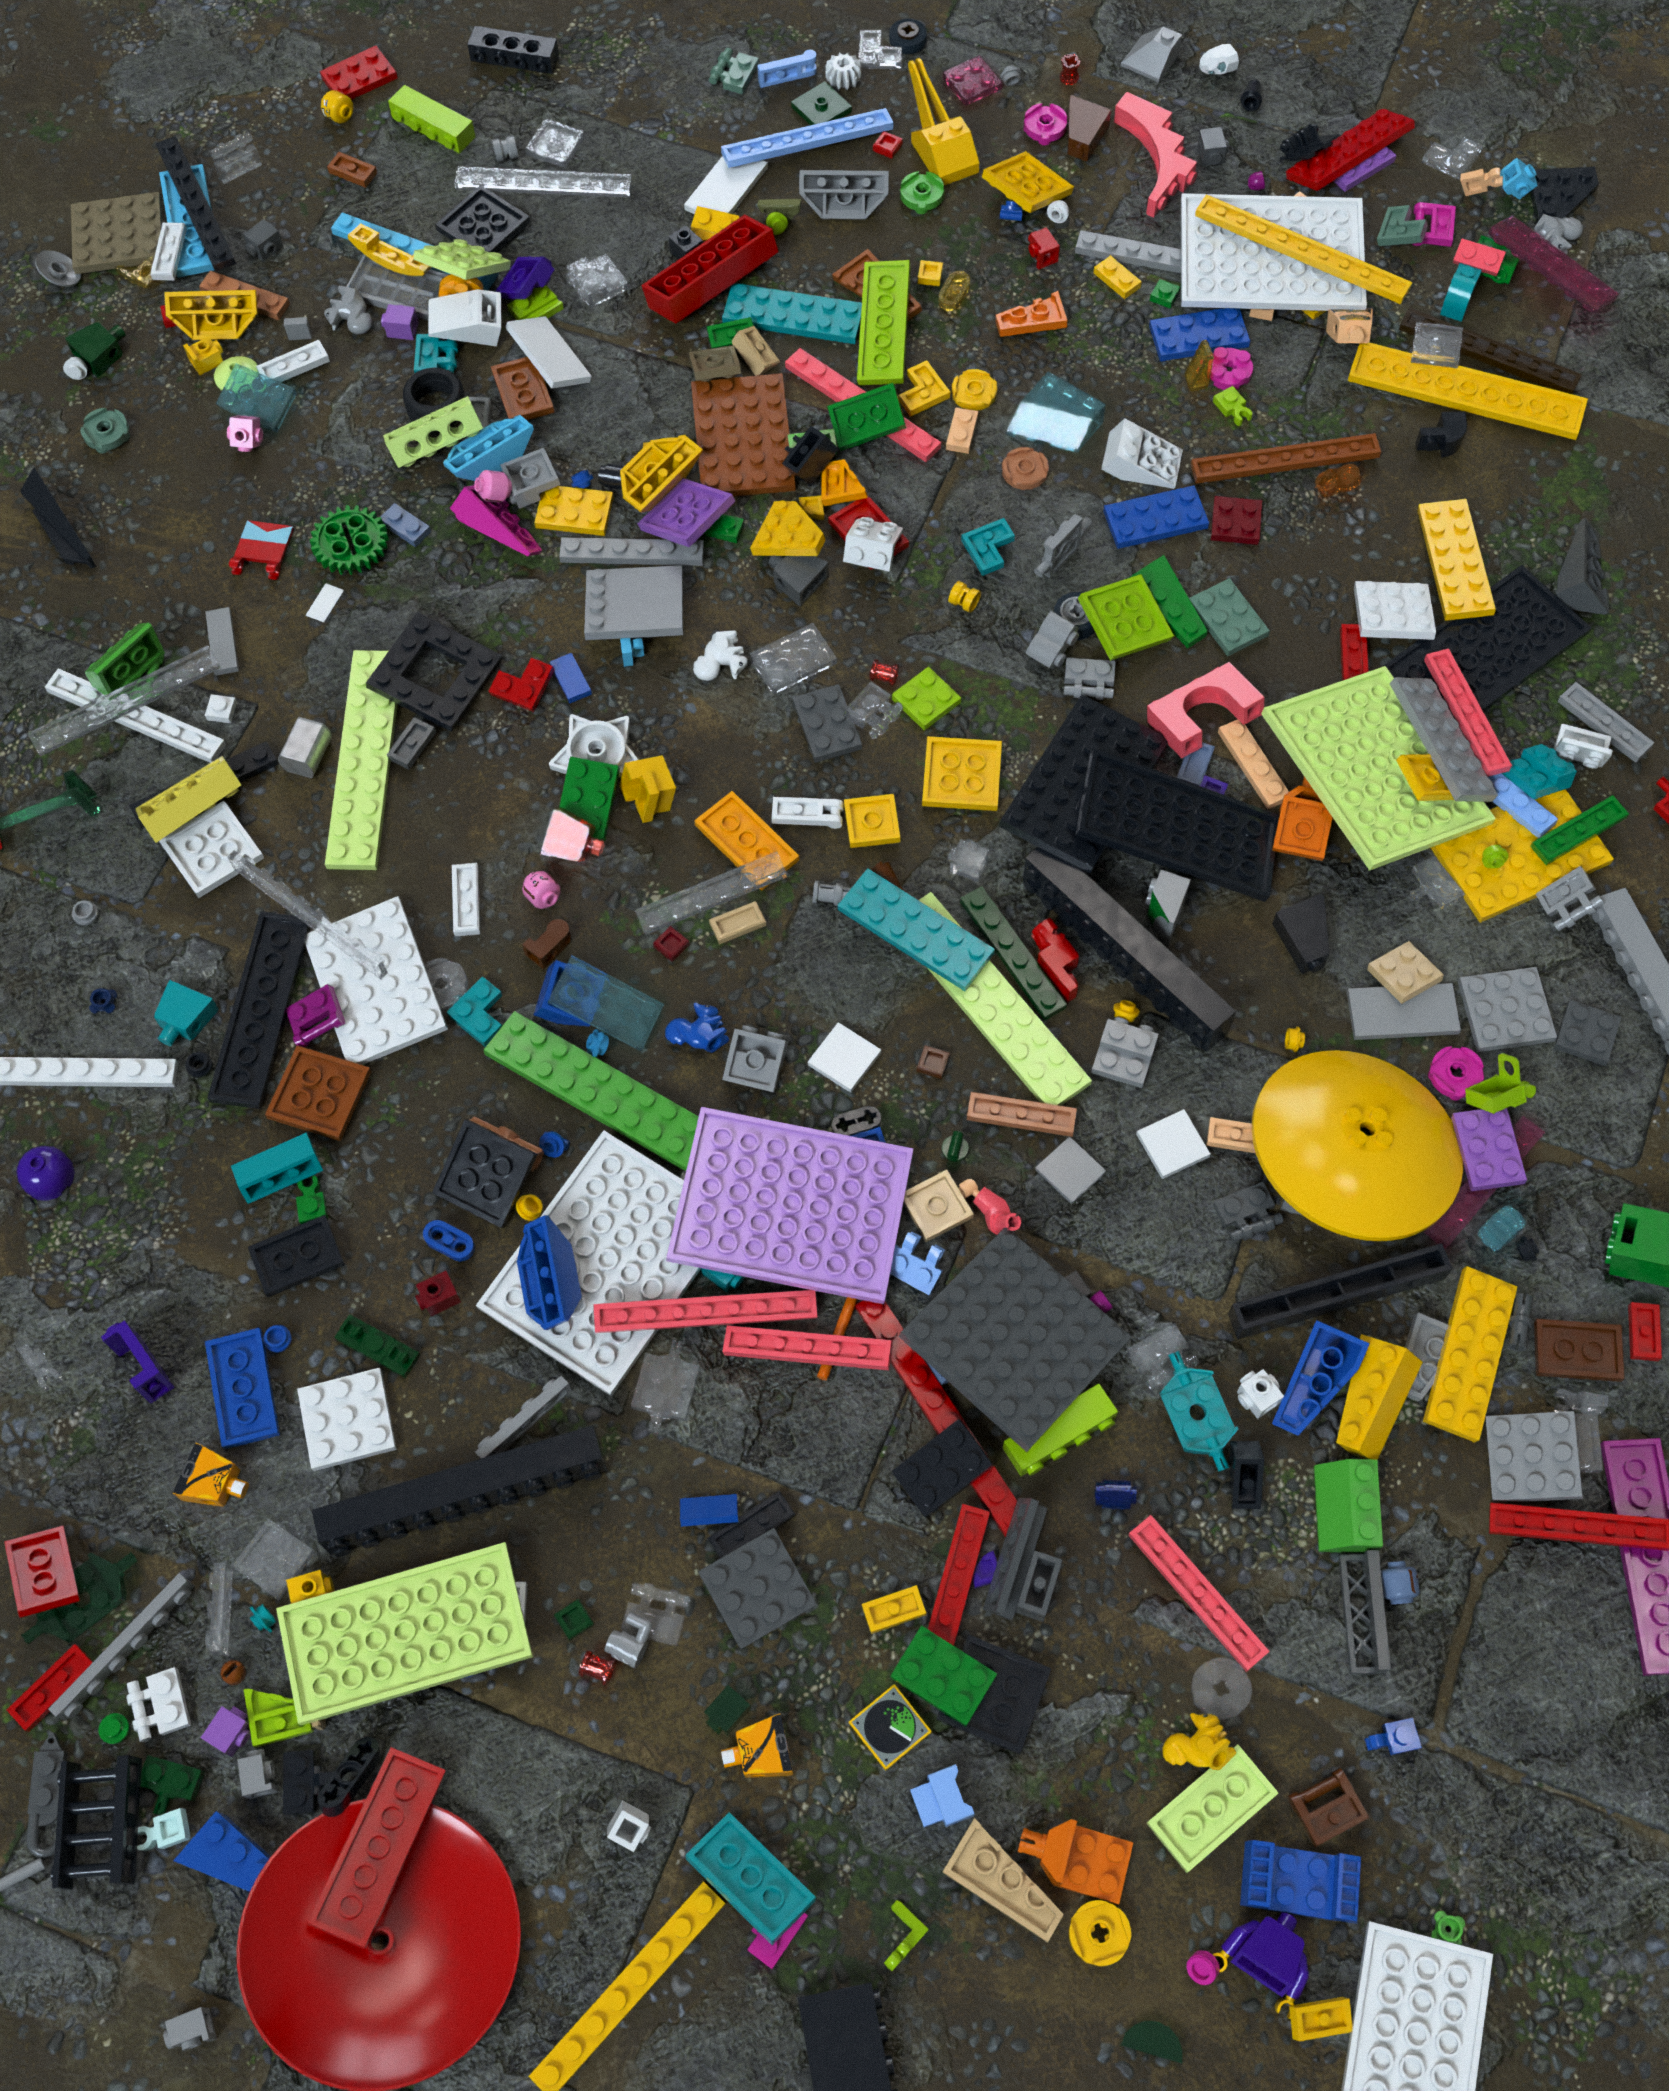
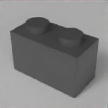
[1015,1550,1062,1622]

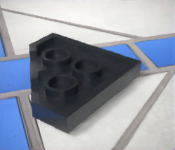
[1530,167,1599,223]

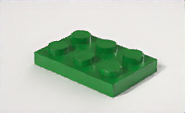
[827,383,907,451]
[558,756,620,841]
[890,1625,997,1727]

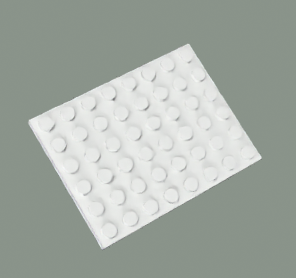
[1181,194,1367,311]
[476,1131,701,1397]

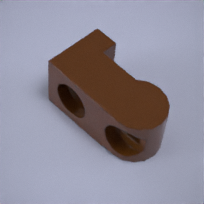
[522,919,571,970]

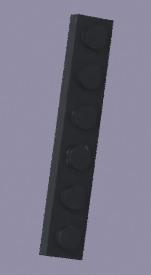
[129,741,279,829]

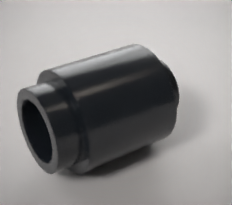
[598,464,624,490]

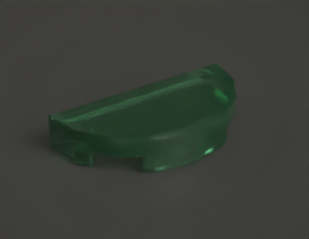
[1120,2021,1183,2064]

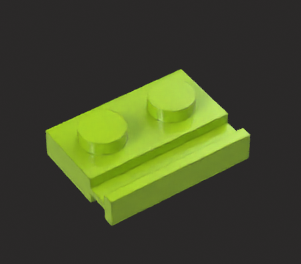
[507,285,564,320]

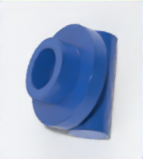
[1000,201,1023,221]
[539,1131,570,1158]

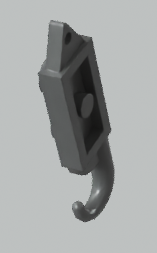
[26,1732,68,1858]

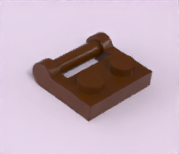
[1287,1768,1369,1847]

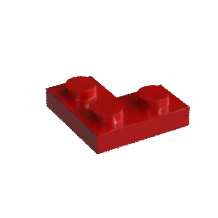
[488,658,555,712]

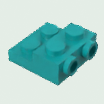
[1501,744,1577,799]

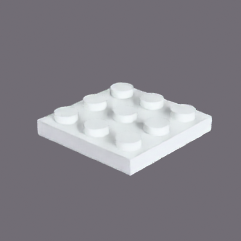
[1354,581,1436,640]
[159,801,264,898]
[297,1368,397,1471]

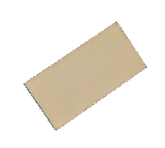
[709,901,766,944]

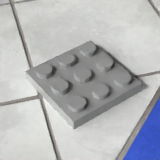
[1458,967,1557,1052]
[1486,1411,1583,1503]

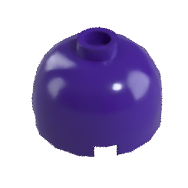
[16,1145,75,1201]

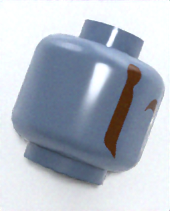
[1381,1561,1420,1605]

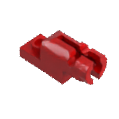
[1031,918,1079,1003]

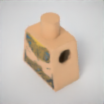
[1326,309,1373,343]

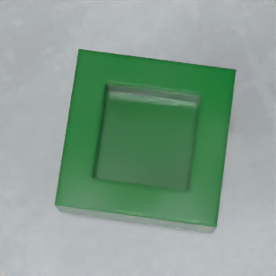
[1150,279,1180,309]

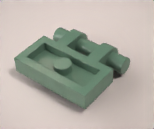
[709,48,759,94]

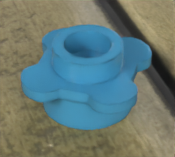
[586,1029,609,1057]

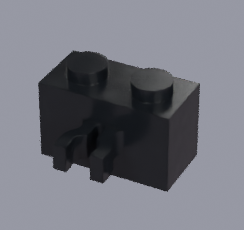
[782,426,839,487]

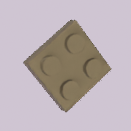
[689,345,741,382]

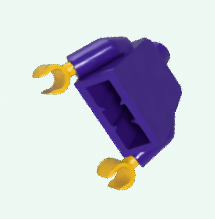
[1212,1913,1309,2019]

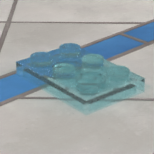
[216,363,297,433]

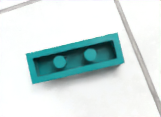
[231,1133,323,1204]

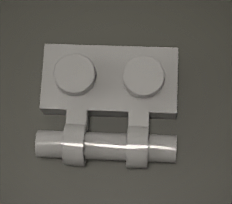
[1064,658,1115,700]
[1536,866,1605,931]

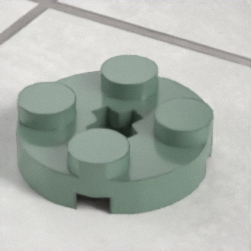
[80,408,130,454]

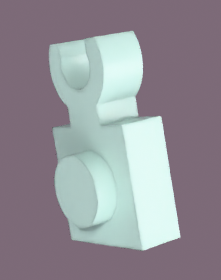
[137,1808,191,1851]

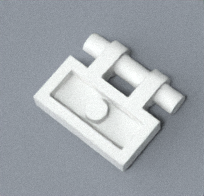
[126,1667,191,1742]

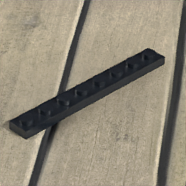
[155,136,236,272]

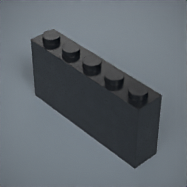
[798,1983,898,2091]

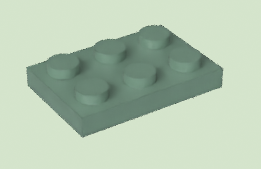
[1189,578,1270,657]

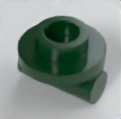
[942,1131,969,1162]

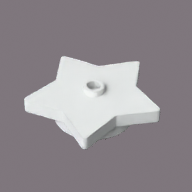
[549,714,638,778]

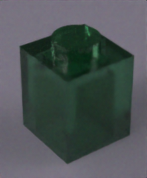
[704,1685,751,1736]

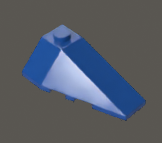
[1272,1320,1370,1436]

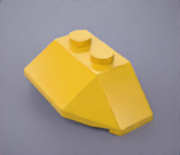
[164,290,258,340]
[620,435,703,513]

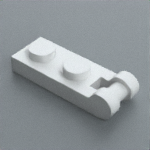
[772,797,844,829]

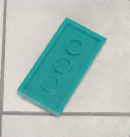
[686,1812,816,1945]

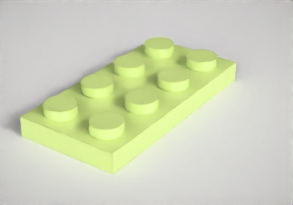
[1147,1744,1278,1873]

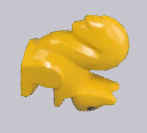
[1162,1713,1236,1770]

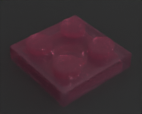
[943,55,1002,106]

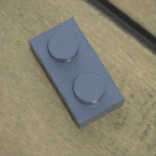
[380,503,431,547]

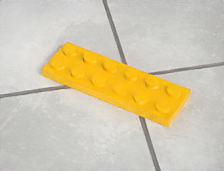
[1417,499,1496,621]
[1423,1266,1517,1443]

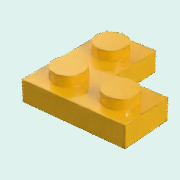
[899,360,950,417]

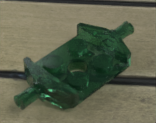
[21,1552,138,1645]

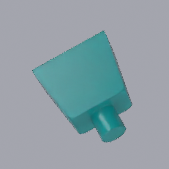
[154,980,219,1046]

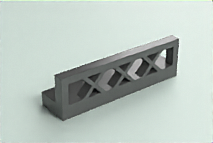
[983,1498,1048,1620]
[1338,1550,1391,1675]

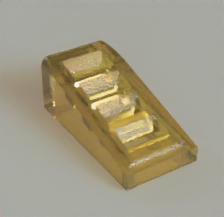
[1184,340,1214,391]

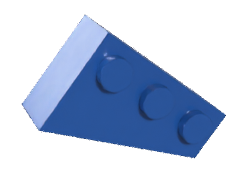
[173,1811,271,1892]

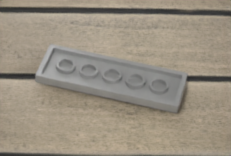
[1390,677,1498,802]

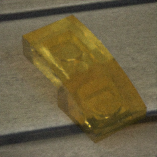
[115,260,157,288]

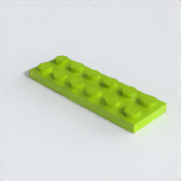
[857,260,911,385]

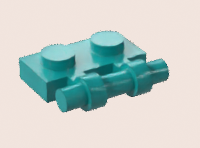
[414,334,458,373]

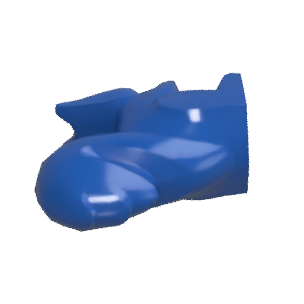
[665,1003,729,1053]

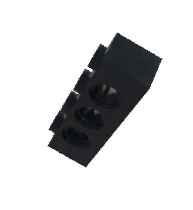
[467,26,559,74]

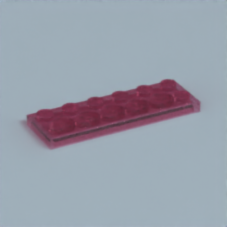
[1488,215,1619,313]

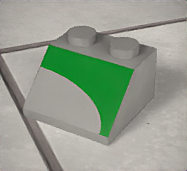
[1145,870,1191,946]

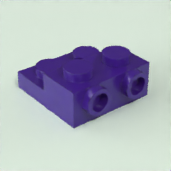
[495,256,555,299]

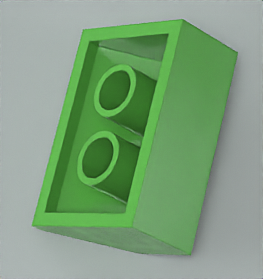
[85,623,165,701]
[1314,1459,1383,1553]

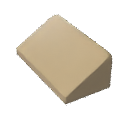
[732,326,780,376]

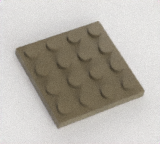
[71,192,163,274]

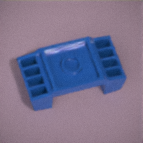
[1240,1840,1361,1924]

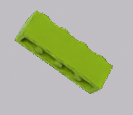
[388,85,476,154]
[1003,1384,1118,1477]

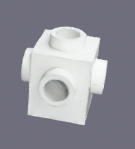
[1237,1369,1284,1419]

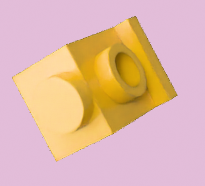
[183,336,223,375]

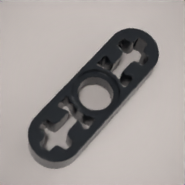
[317,1737,381,1817]

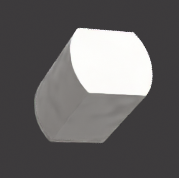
[278,717,332,778]

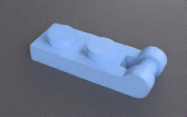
[757,50,817,88]

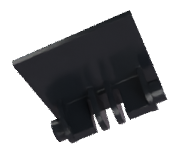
[1280,124,1340,161]

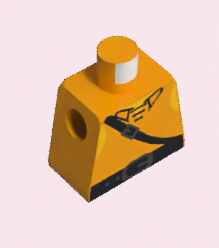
[173,1443,249,1507]
[721,1714,793,1778]

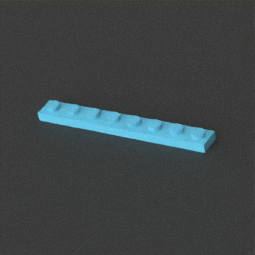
[331,212,498,291]

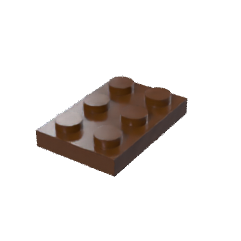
[1534,1319,1624,1382]

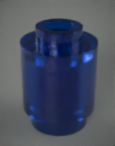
[1095,1480,1137,1510]

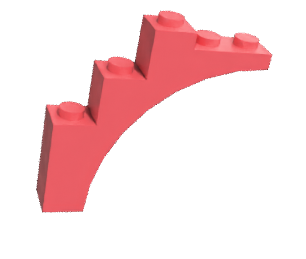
[1114,92,1197,218]

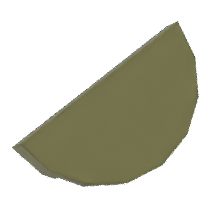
[757,199,801,221]

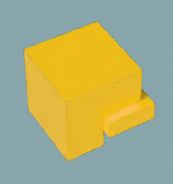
[619,755,676,823]

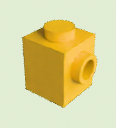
[286,1570,335,1604]

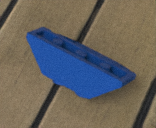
[517,1215,582,1330]

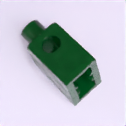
[65,322,126,378]

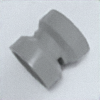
[492,135,518,162]

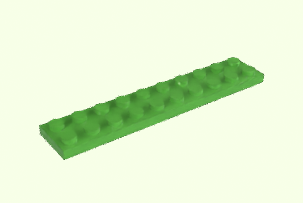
[484,1011,699,1171]

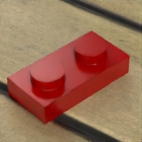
[1628,1302,1662,1361]

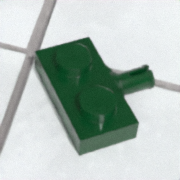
[140,1755,205,1815]

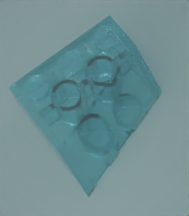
[1006,371,1106,452]

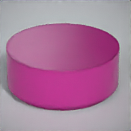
[1187,1950,1220,1985]

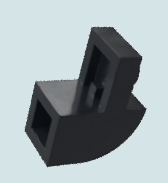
[1415,412,1467,458]

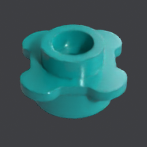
[250,1604,277,1633]

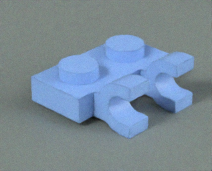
[890,1232,945,1295]

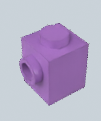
[381,304,419,340]
[201,1706,251,1757]

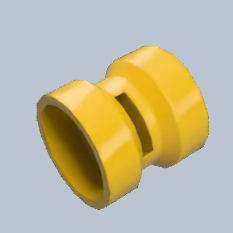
[948,581,981,613]

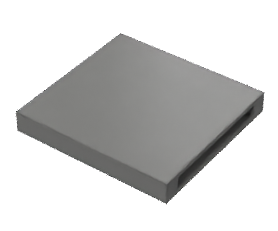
[1035,1136,1106,1204]

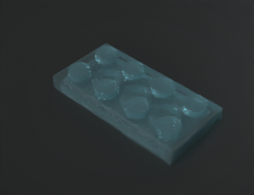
[547,955,664,1051]

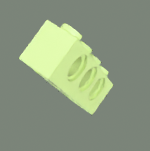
[383,396,483,468]

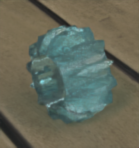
[1478,1206,1526,1251]

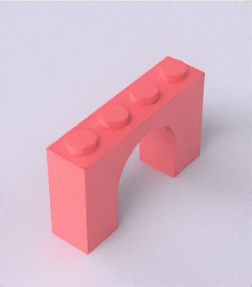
[1147,662,1264,759]

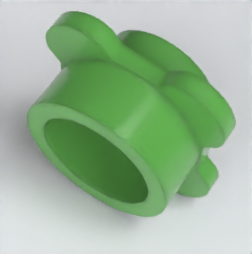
[1431,1911,1465,1945]

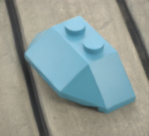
[443,415,534,481]

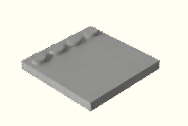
[584,565,683,640]

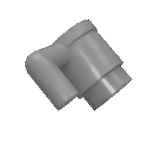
[604,1612,652,1669]

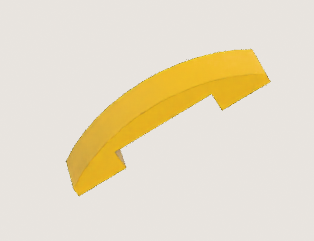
[348,223,432,276]

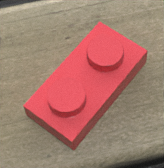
[1453,239,1506,276]

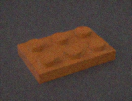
[491,357,555,420]

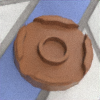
[1002,447,1049,490]

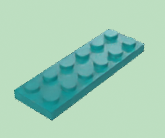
[722,283,862,344]
[838,868,995,992]

